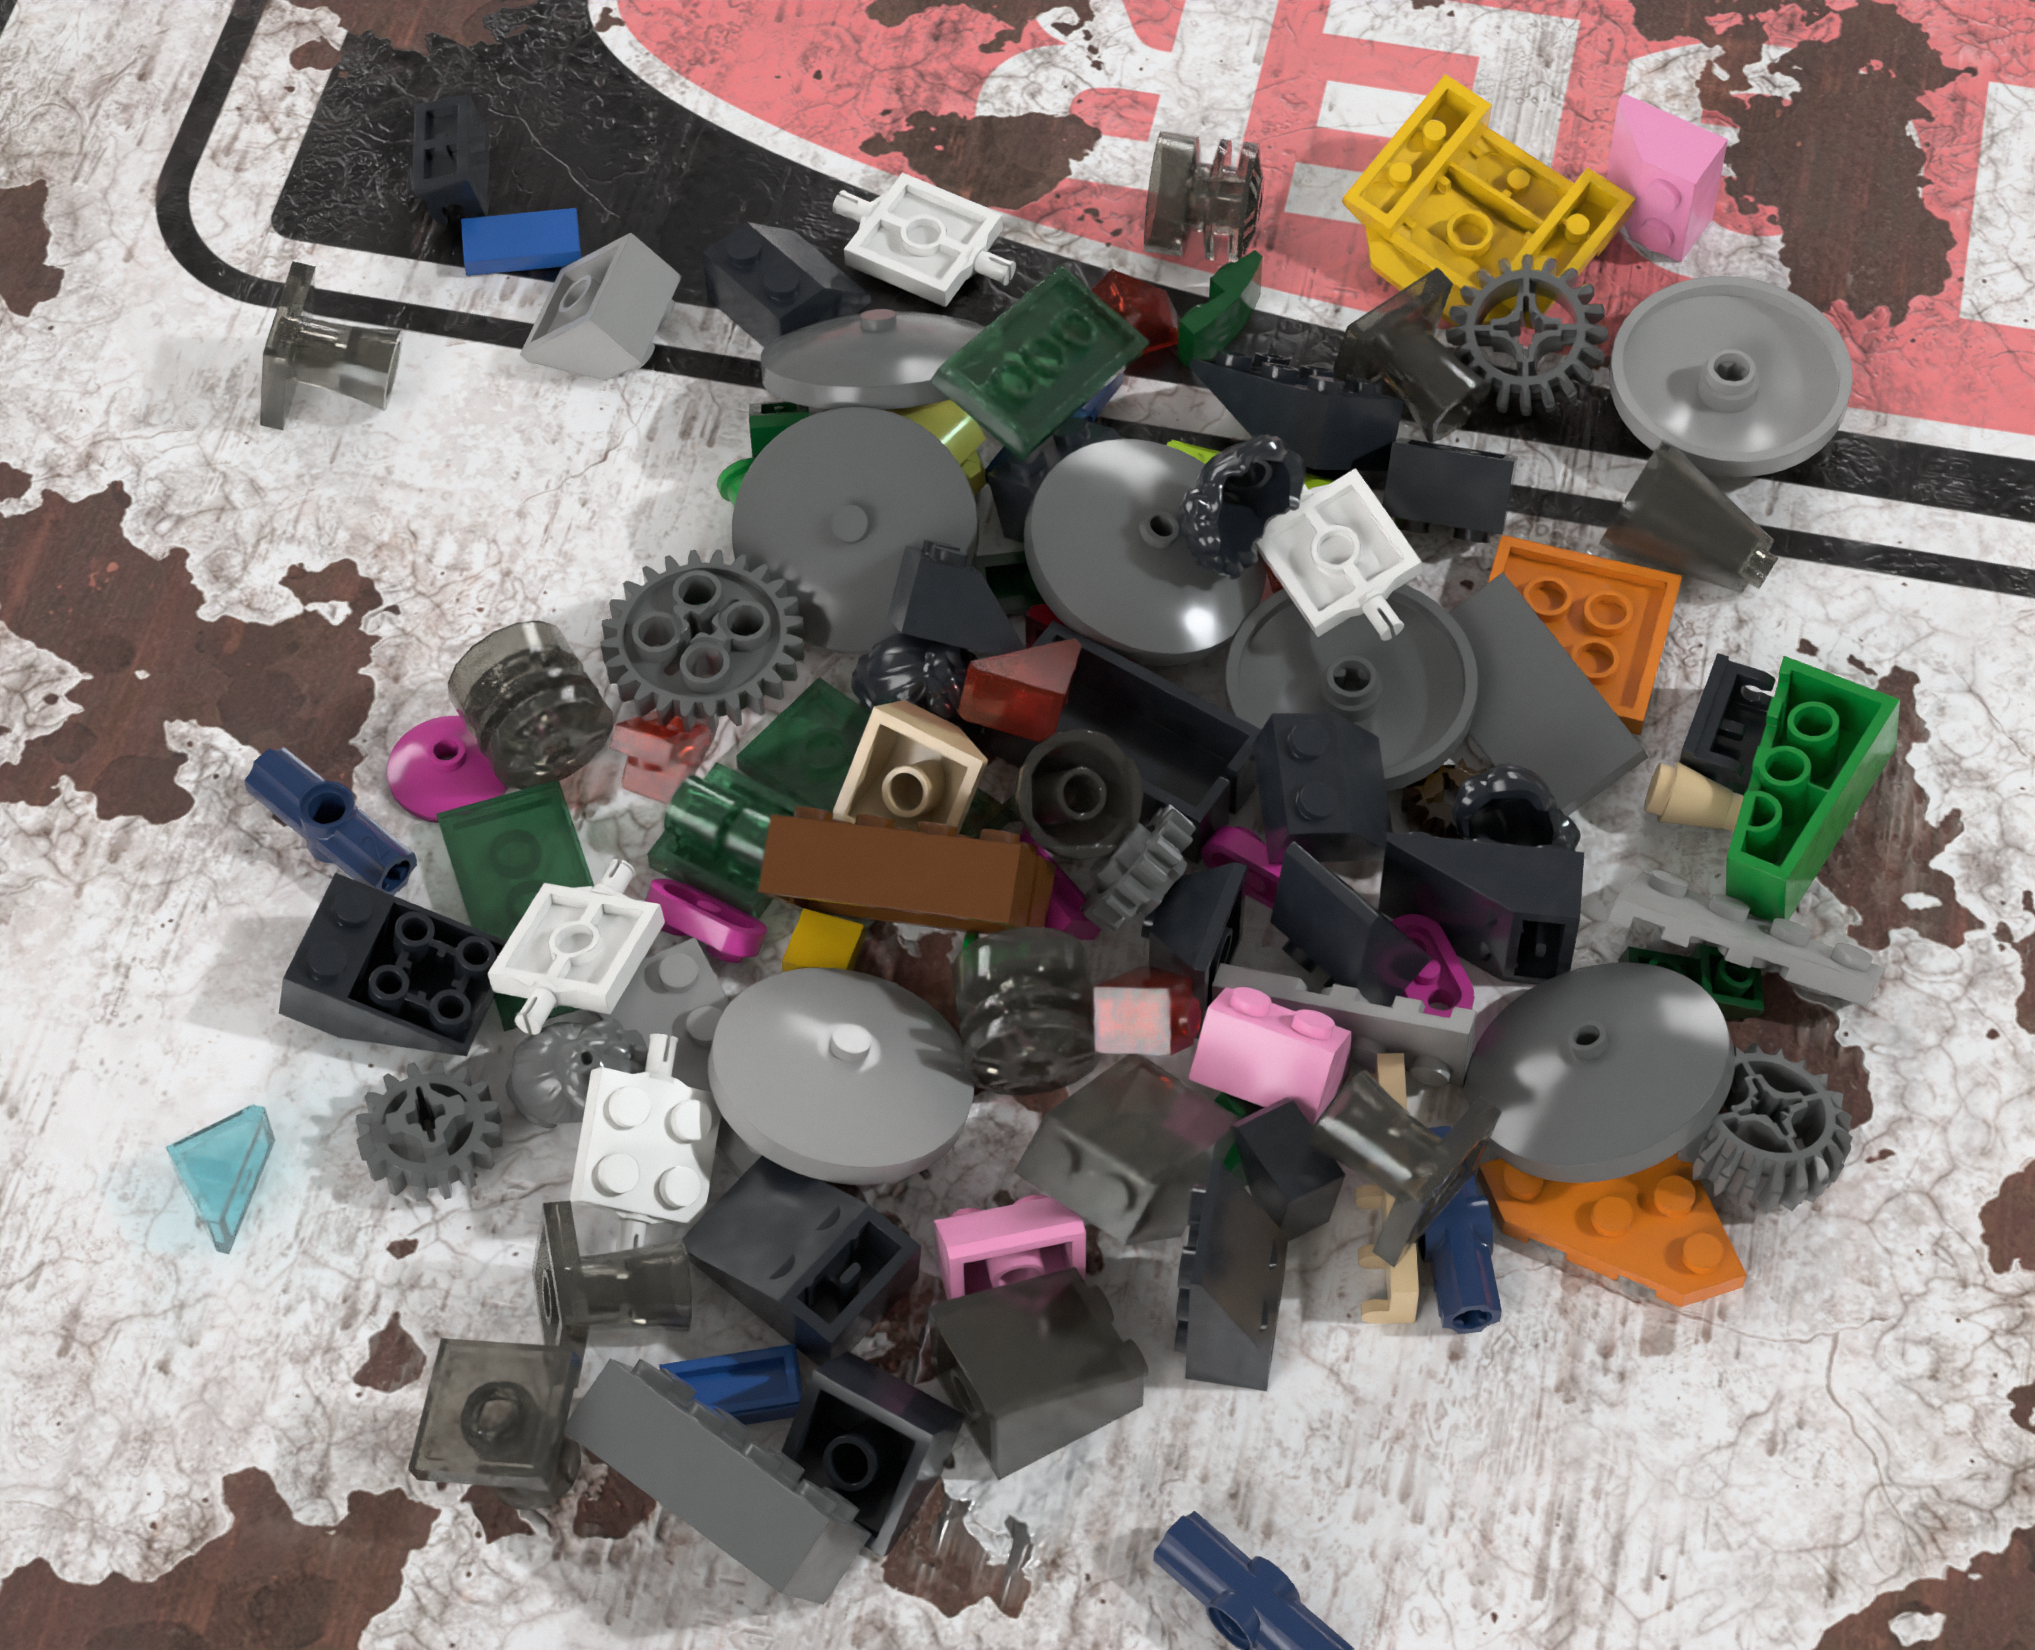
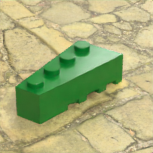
[1726,656,1900,923]

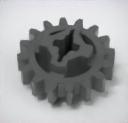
[1080,804,1196,933]
[355,1060,503,1202]

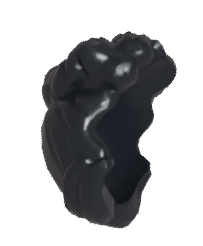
[1179,434,1306,580]
[851,632,993,738]
[1451,763,1581,851]

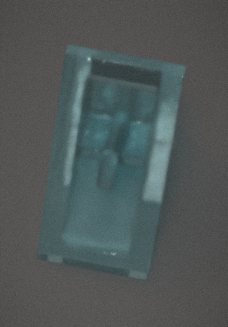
[166,1104,275,1254]

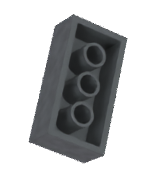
[561,1358,871,1605]

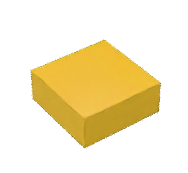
[782,908,865,972]

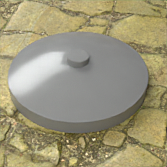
[1609,276,1853,477]
[708,968,975,1185]

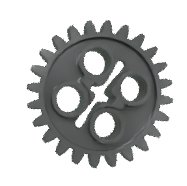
[600,549,805,733]

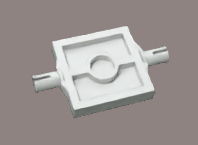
[833,172,1016,307]
[1255,468,1424,641]
[487,859,665,1035]
[569,1033,721,1265]

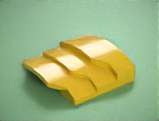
[1342,74,1636,330]

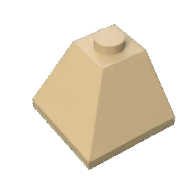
[832,700,988,834]

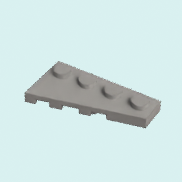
[1607,870,1886,1006]
[587,937,762,1179]
[1212,963,1477,1088]

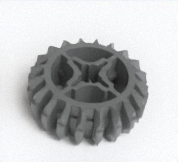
[1446,254,1608,416]
[1677,1041,1853,1214]

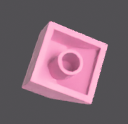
[1606,93,1728,262]
[1188,987,1351,1125]
[934,1194,1086,1323]

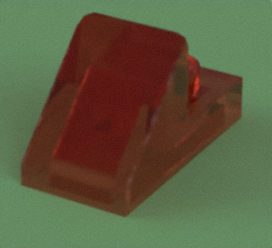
[609,711,716,805]

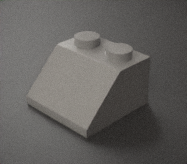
[520,233,682,381]

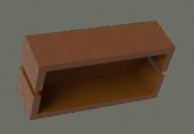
[758,807,1056,942]

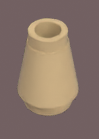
[1644,762,1744,832]

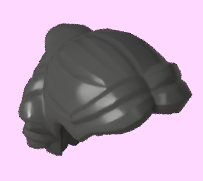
[505,1018,648,1128]

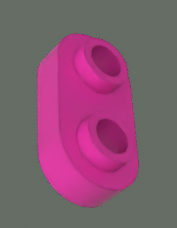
[1201,826,1282,910]
[645,879,767,963]
[1391,914,1474,1018]

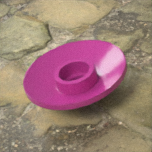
[387,716,513,823]

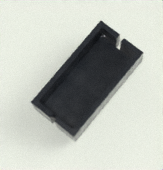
[983,620,1262,864]

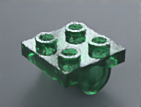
[647,762,808,919]

